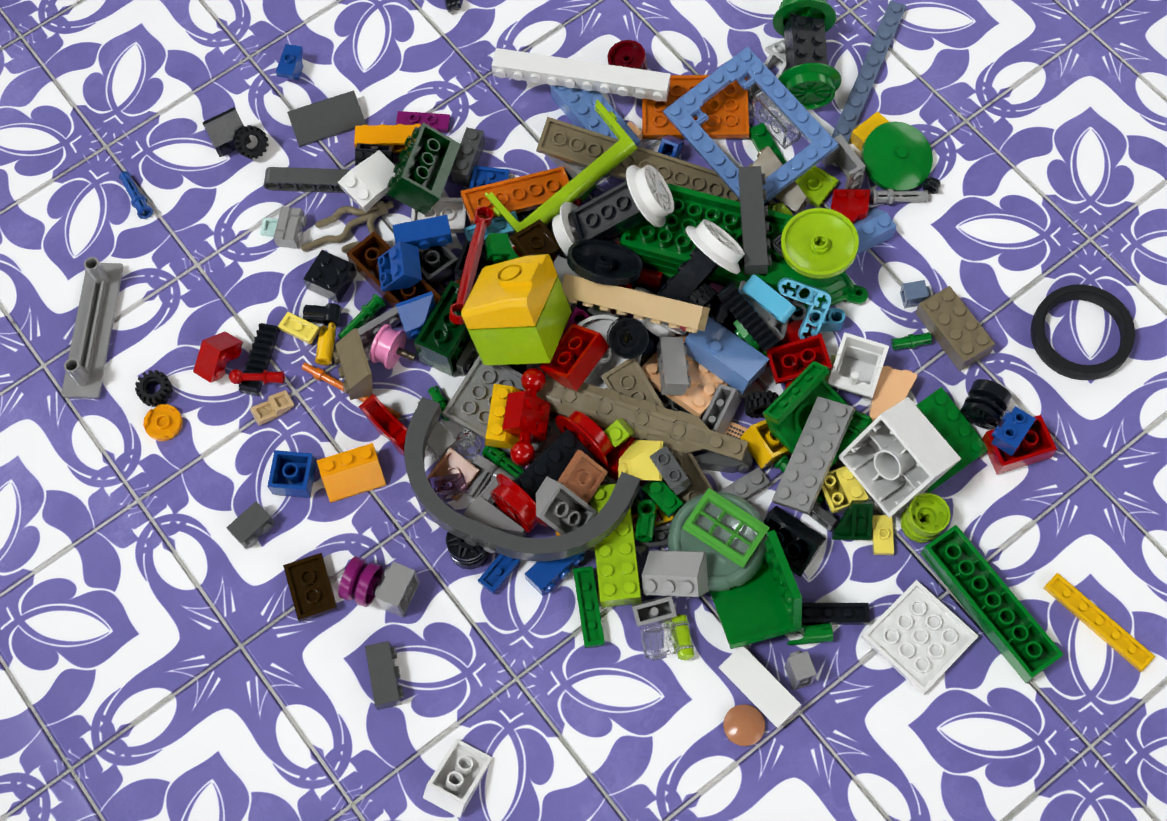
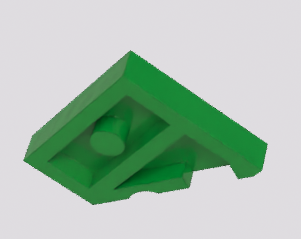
[733,320,767,357]

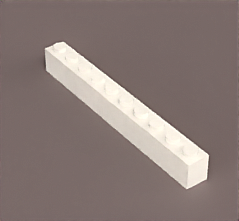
[491,48,671,102]

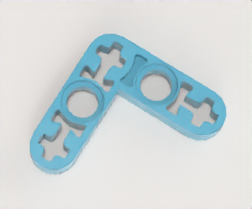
[777,277,831,340]

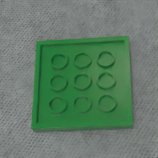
[916,387,987,493]

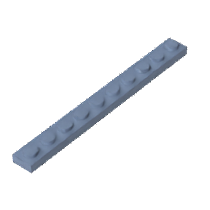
[832,0,906,143]

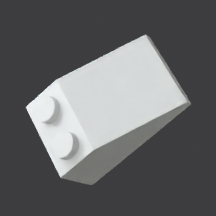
[338,150,395,213]
[423,738,493,818]

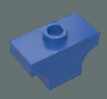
[276,44,303,80]

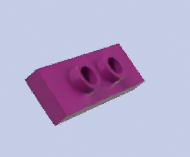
[396,111,450,133]

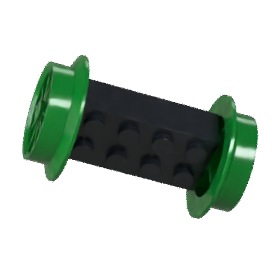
[773,0,841,110]

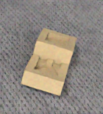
[250,390,294,426]

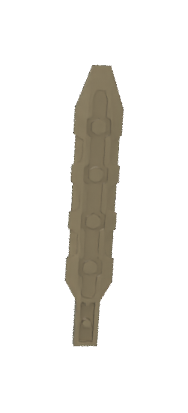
[523,375,748,461]

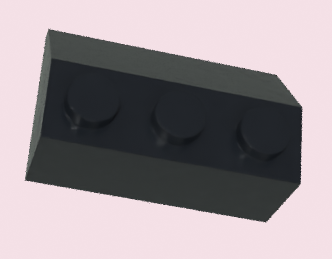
[764,505,826,577]

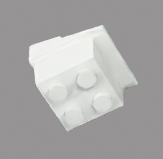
[828,332,889,399]

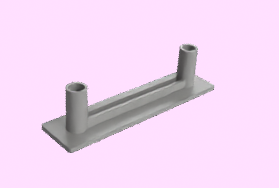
[61,257,124,398]

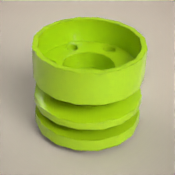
[900,493,951,543]

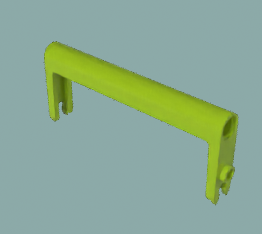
[484,100,638,233]

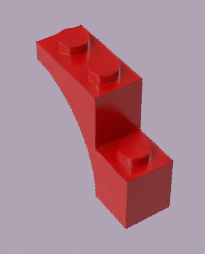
[358,394,408,455]

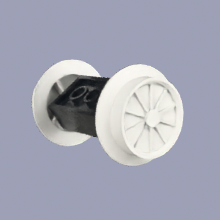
[552,165,674,256]
[633,219,745,338]

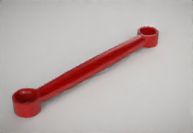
[449,206,493,325]

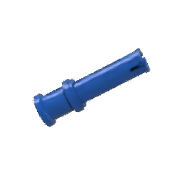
[119,171,153,219]

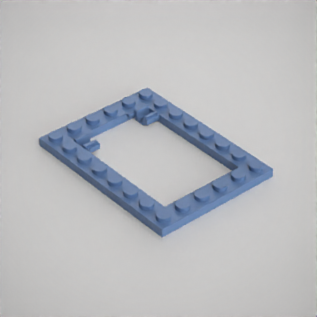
[663,46,839,204]

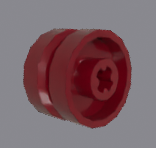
[607,40,648,70]

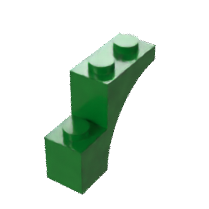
[484,233,519,263]

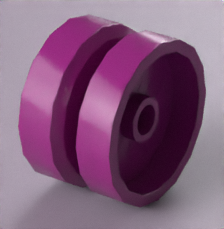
[338,556,383,607]

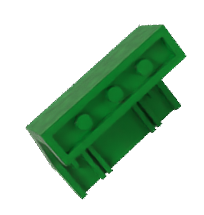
[763,361,872,466]

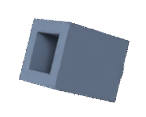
[900,280,931,309]

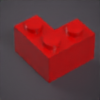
[193,331,243,383]

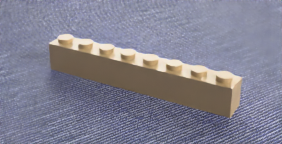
[562,274,710,333]

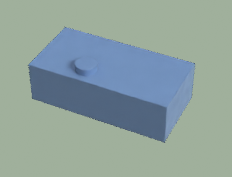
[684,316,769,395]

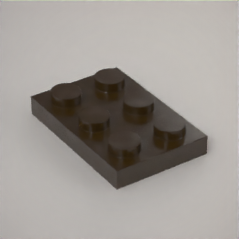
[283,553,338,622]

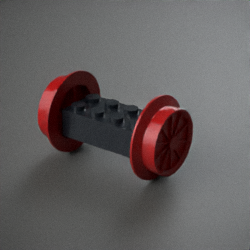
[490,411,613,532]

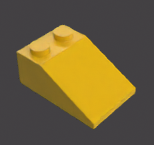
[740,420,791,469]

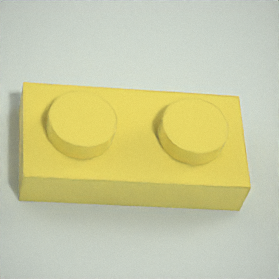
[278,312,320,345]

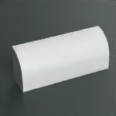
[718,646,801,728]

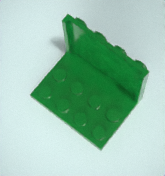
[709,530,802,649]

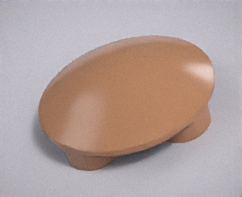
[723,704,765,746]

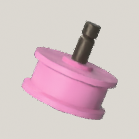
[370,324,417,369]

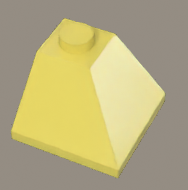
[618,440,663,481]

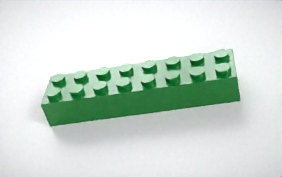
[921,525,1064,683]

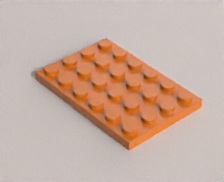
[642,75,749,139]

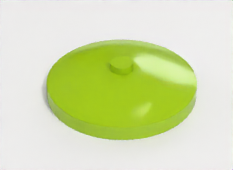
[781,208,859,279]

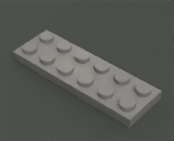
[772,397,855,515]

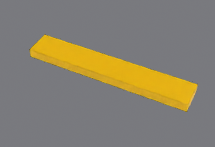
[1043,573,1156,673]

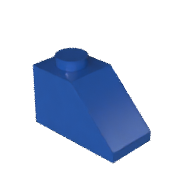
[658,135,685,159]

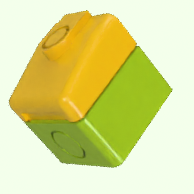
[461,254,572,365]

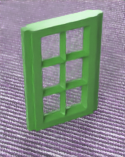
[682,488,770,568]

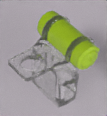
[640,614,694,661]

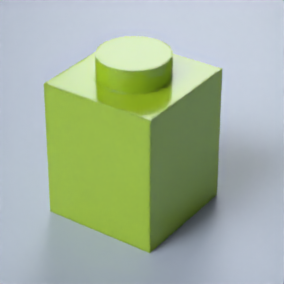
[603,418,635,447]

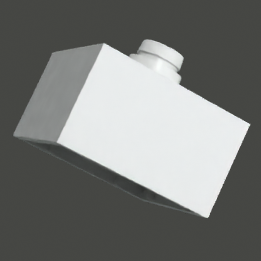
[838,397,961,518]

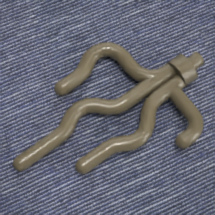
[301,200,394,253]

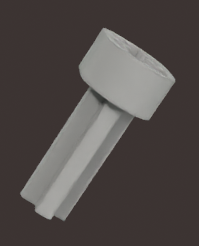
[466,455,499,499]

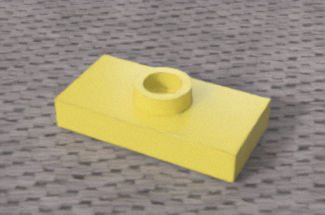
[872,515,894,555]

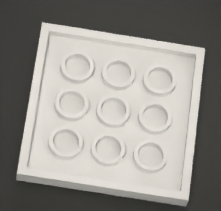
[861,580,979,695]

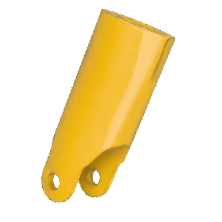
[315,322,336,366]

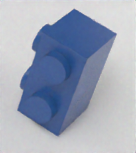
[991,406,1036,456]

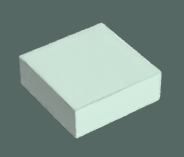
[260,217,278,237]

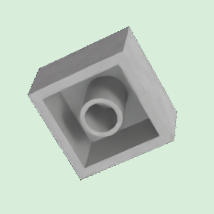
[375,561,420,618]

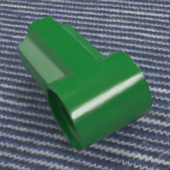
[635,499,657,543]

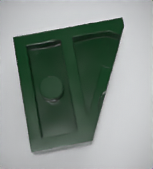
[832,500,873,540]

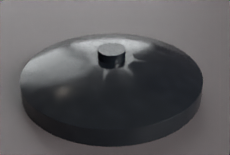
[567,239,643,286]

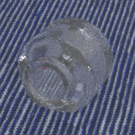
[456,429,482,458]

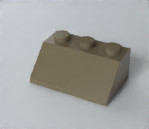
[333,328,372,400]

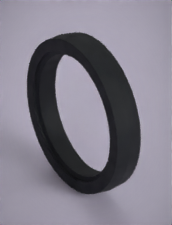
[1031,284,1135,380]

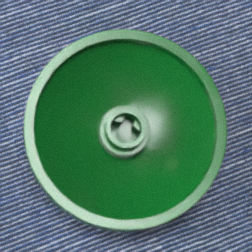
[861,121,933,191]

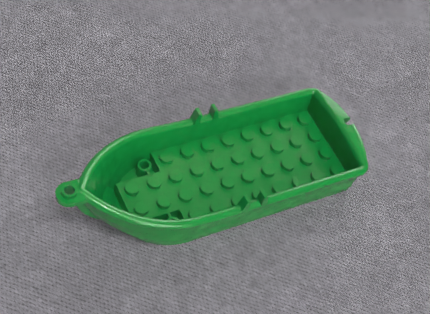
[619,183,868,309]

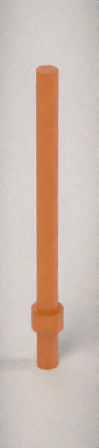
[301,363,401,420]

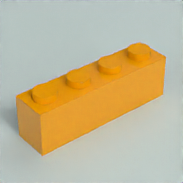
[354,124,421,153]

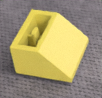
[821,466,869,513]

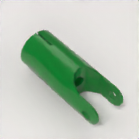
[787,623,833,646]

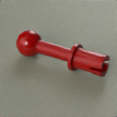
[229,369,285,385]

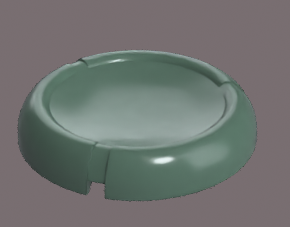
[668,492,767,591]

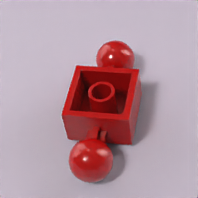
[502,368,551,466]

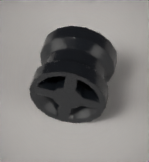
[444,0,461,12]

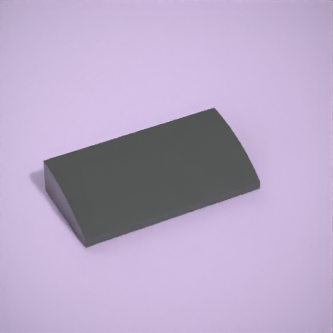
[287,90,366,147]

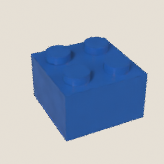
[267,450,317,498]

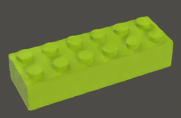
[590,484,642,608]

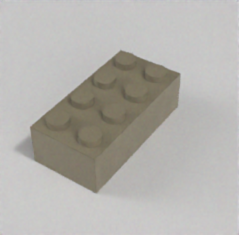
[915,286,995,371]

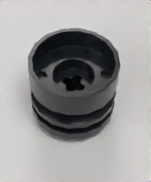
[607,317,649,359]
[960,379,1012,429]
[446,532,490,570]

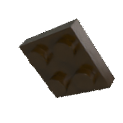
[510,219,561,257]

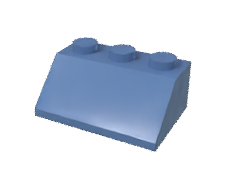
[853,207,897,255]

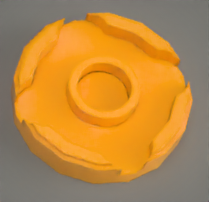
[143,404,183,441]

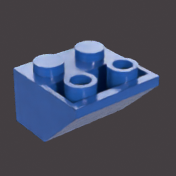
[378,242,422,291]

